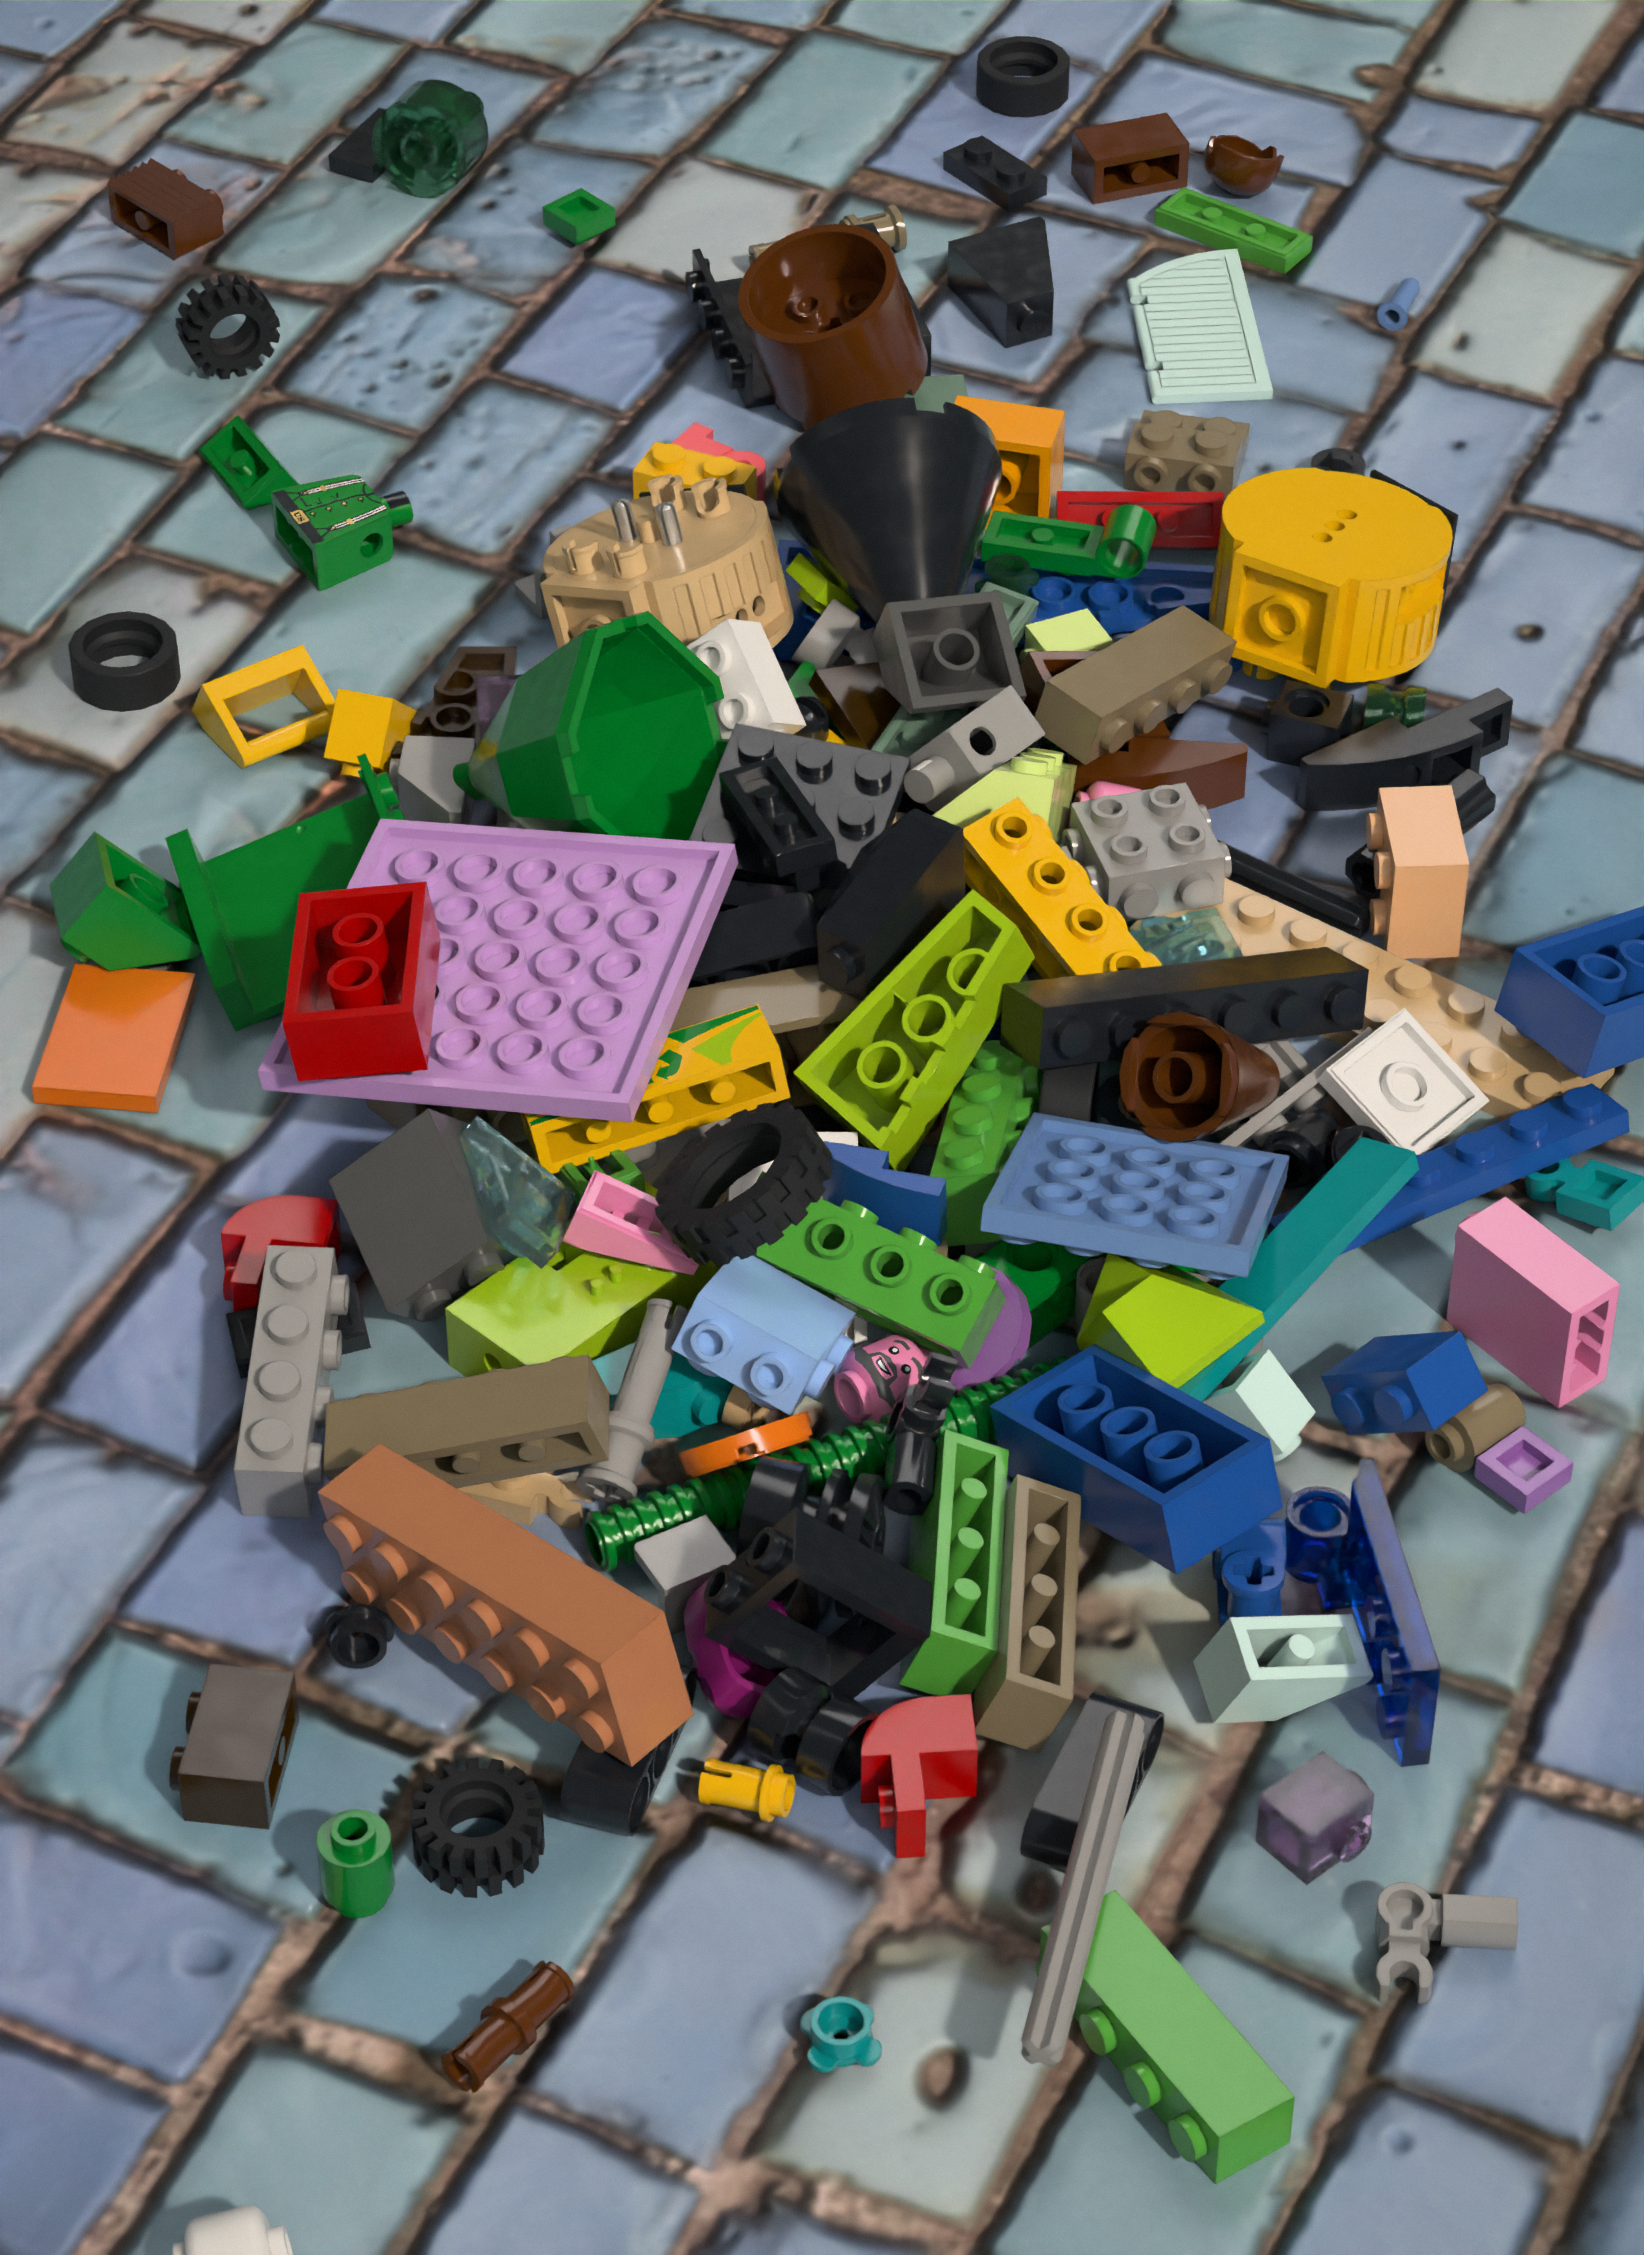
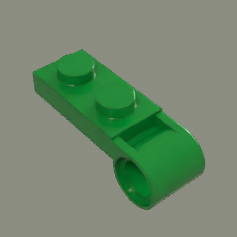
[981,504,1157,579]

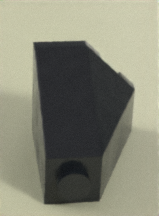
[816,809,966,1000]

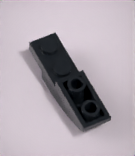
[1297,687,1513,811]

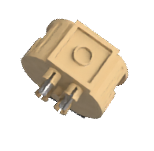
[540,474,794,649]

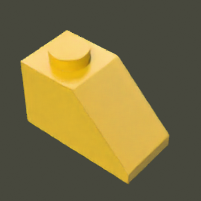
[323,688,418,780]

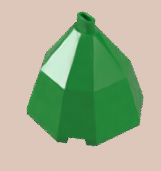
[453,611,729,841]

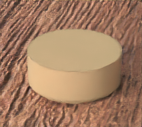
[722,1385,770,1432]

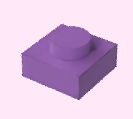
[1474,1425,1574,1514]

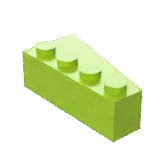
[793,889,1035,1172]

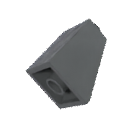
[328,1109,524,1322]

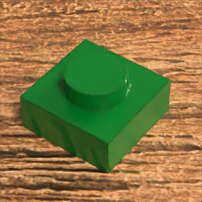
[542,188,615,245]

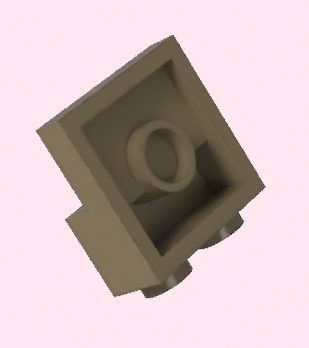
[1124,410,1250,501]

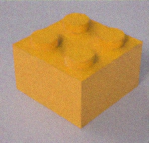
[954,395,1065,530]

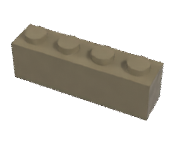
[1034,605,1237,765]
[323,1354,609,1488]
[973,1474,1081,1754]

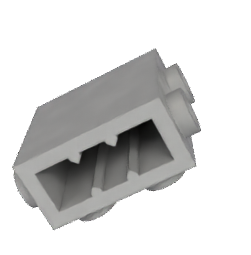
[1062,782,1232,921]

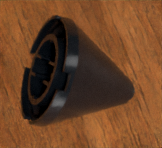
[773,398,1002,626]

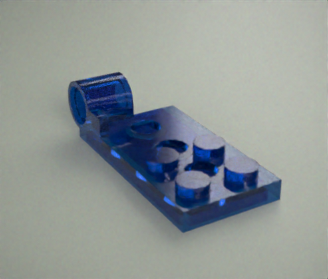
[1285,1458,1441,1767]

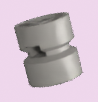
[791,598,878,670]

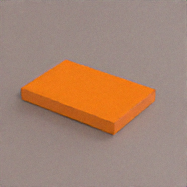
[32,964,197,1113]

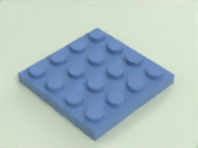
[980,1112,1289,1280]

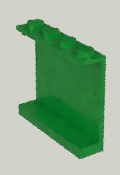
[165,753,406,1031]

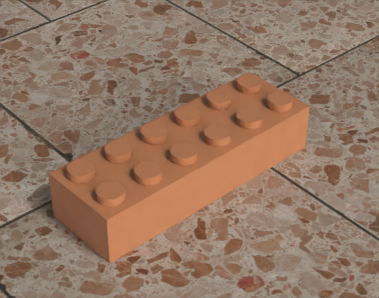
[317,1443,694,1767]

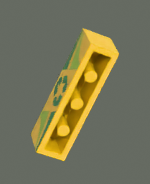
[520,1004,791,1177]

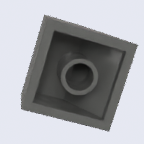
[872,591,1027,714]

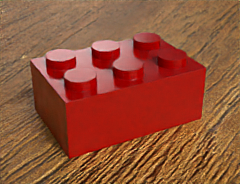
[282,882,441,1082]

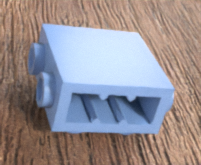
[671,1255,856,1415]

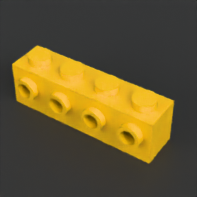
[963,797,1162,979]

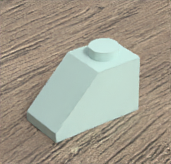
[1203,1349,1316,1463]
[1193,1614,1374,1723]

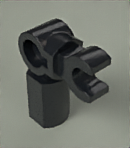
[882,1351,958,1516]

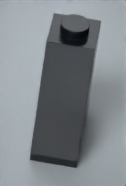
[947,216,1054,348]

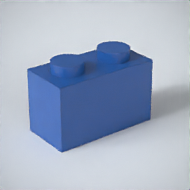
[1321,1331,1488,1435]

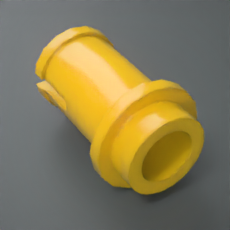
[698,1757,796,1822]

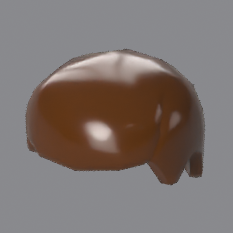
[1203,135,1284,196]

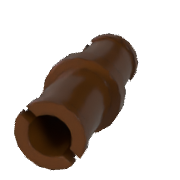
[441,1960,575,2093]

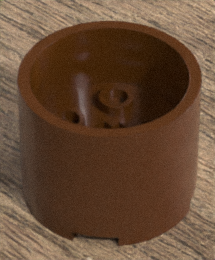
[738,224,928,430]

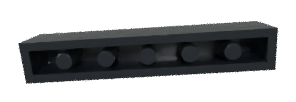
[1000,947,1369,1069]

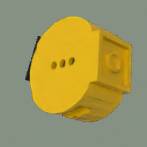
[1209,467,1458,690]

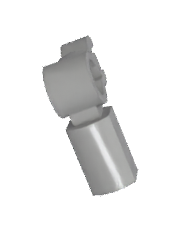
[1375,1882,1518,2004]

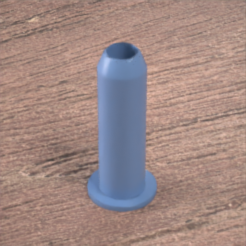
[1377,278,1420,331]

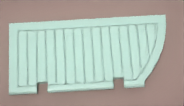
[1126,249,1273,405]

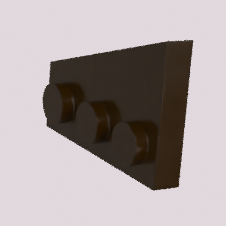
[391,646,518,759]

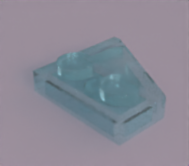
[459,1116,575,1269]

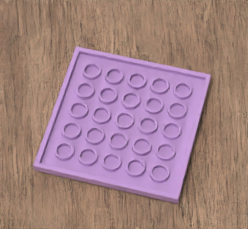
[258,818,738,1122]

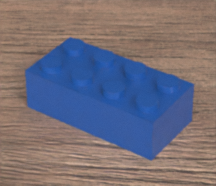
[1494,906,1644,1079]
[990,1344,1283,1574]

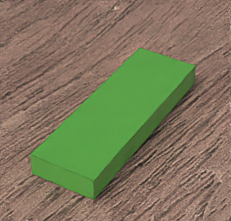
[1154,187,1313,274]

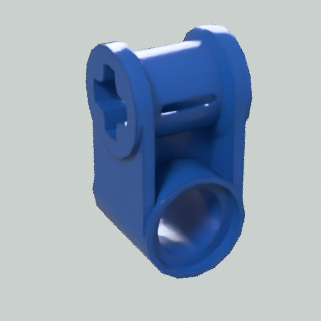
[1212,1518,1286,1628]

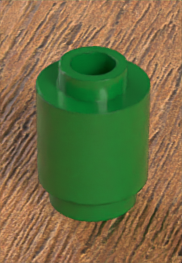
[316,1809,395,1918]

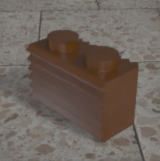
[107,158,224,260]

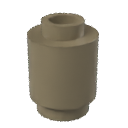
[1425,1383,1526,1472]

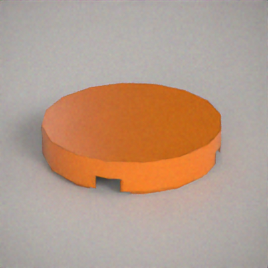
[677,1411,813,1478]

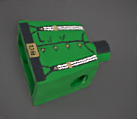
[271,474,413,591]

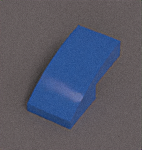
[822,1141,947,1246]

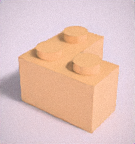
[1366,785,1469,959]

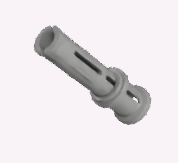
[576,1298,689,1505]

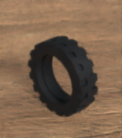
[655,1103,833,1266]

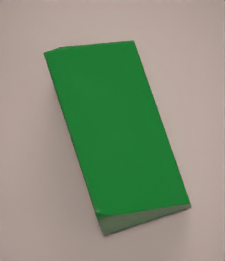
[198,415,299,511]

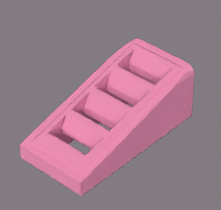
[562,1170,699,1276]

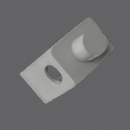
[904,685,1046,812]

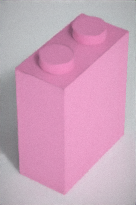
[1446,1197,1620,1409]

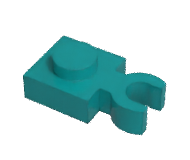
[1525,1158,1644,1231]

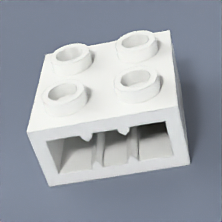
[686,618,807,739]

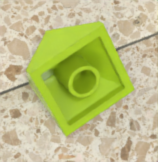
[1076,1253,1265,1389]

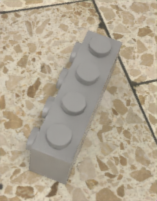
[234,1245,350,1518]

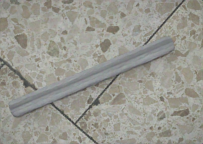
[1021,1710,1145,2067]

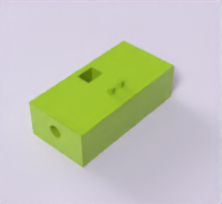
[445,1181,723,1377]

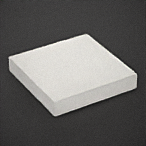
[1317,1008,1490,1155]

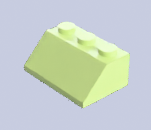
[932,748,1077,843]

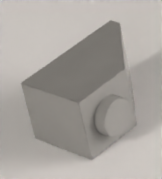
[389,735,476,825]

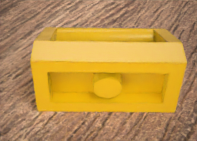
[192,644,335,769]

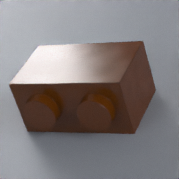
[1071,113,1189,205]

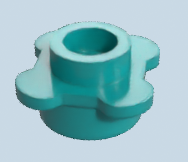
[800,1996,882,2073]

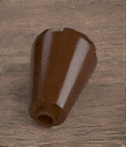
[1119,1012,1280,1143]

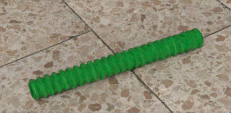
[584,1356,1068,1571]

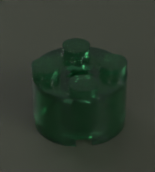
[372,79,489,198]

